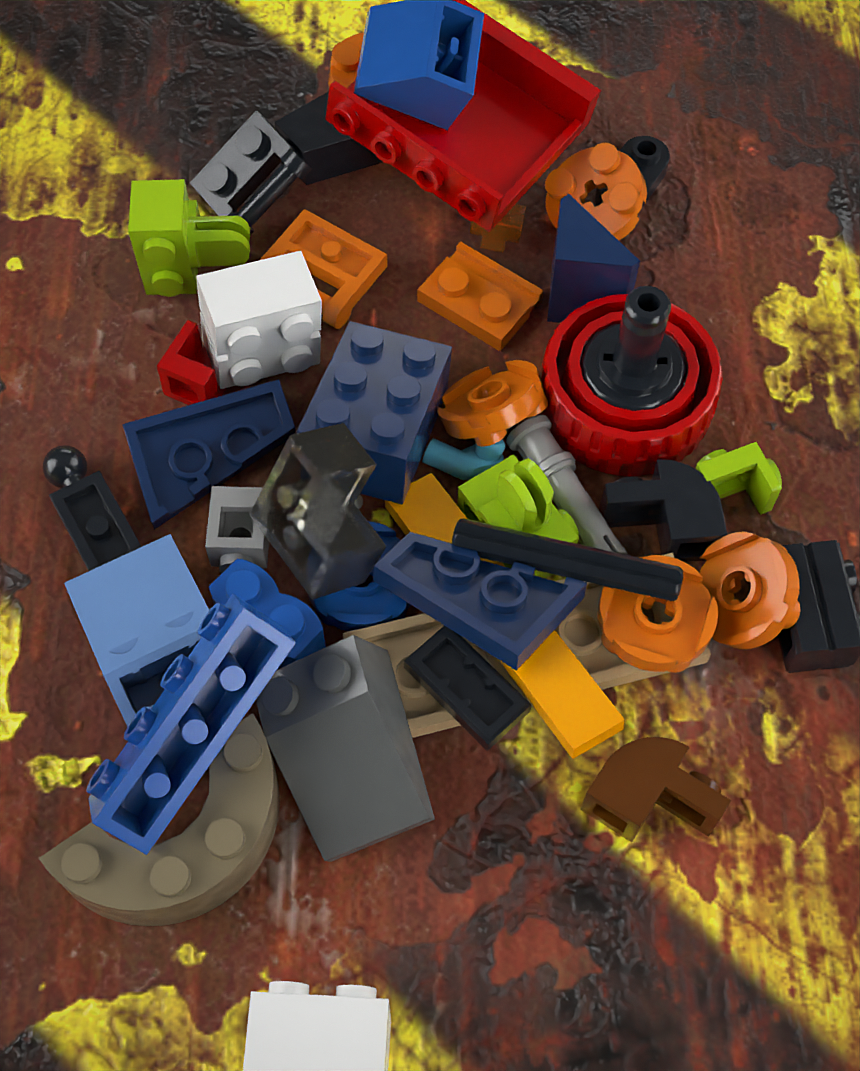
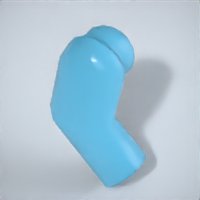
[422,438,505,480]

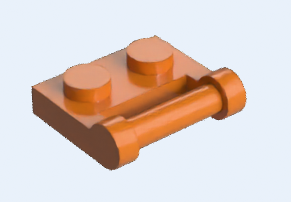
[260,209,388,329]

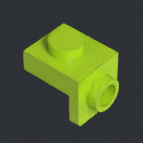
[695,442,782,514]

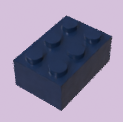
[297,321,452,505]

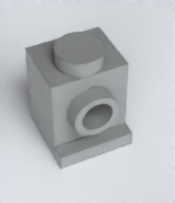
[205,486,273,573]

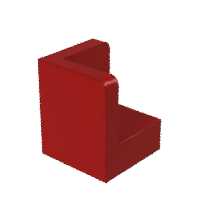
[157,320,226,405]

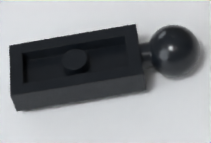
[43,445,141,571]

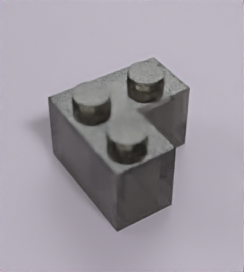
[249,423,387,600]

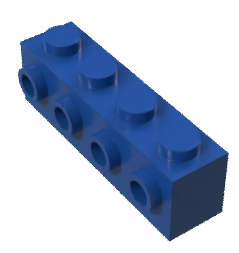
[86,594,296,855]

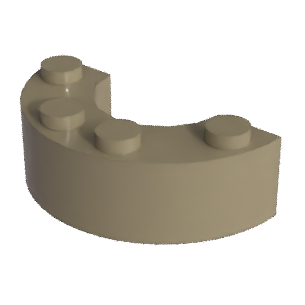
[39,713,280,926]

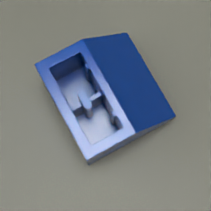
[354,0,484,130]

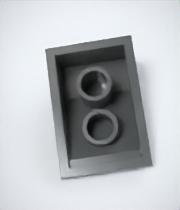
[256,635,435,862]

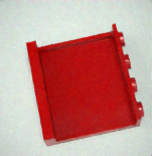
[325,0,601,232]

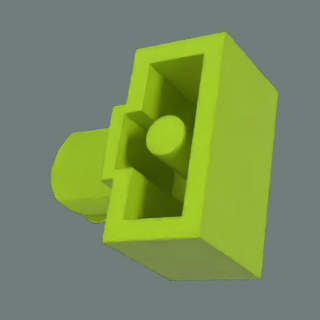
[128,179,250,297]
[457,454,579,579]

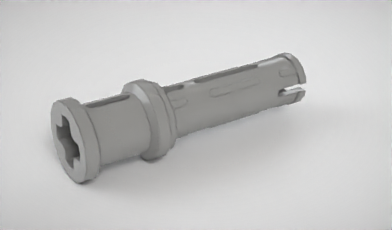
[506,415,627,555]

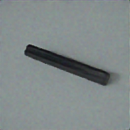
[452,518,683,601]

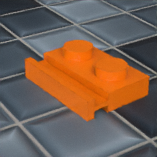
[417,241,544,351]

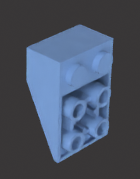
[64,534,209,727]

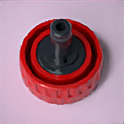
[540,286,723,477]

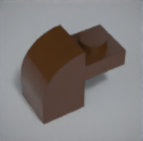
[581,737,732,842]

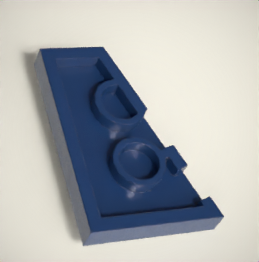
[122,379,296,530]
[373,532,587,671]

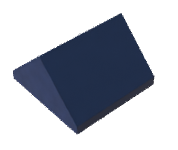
[547,194,640,323]

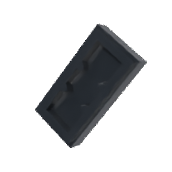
[404,625,532,751]

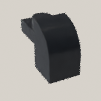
[599,460,727,562]

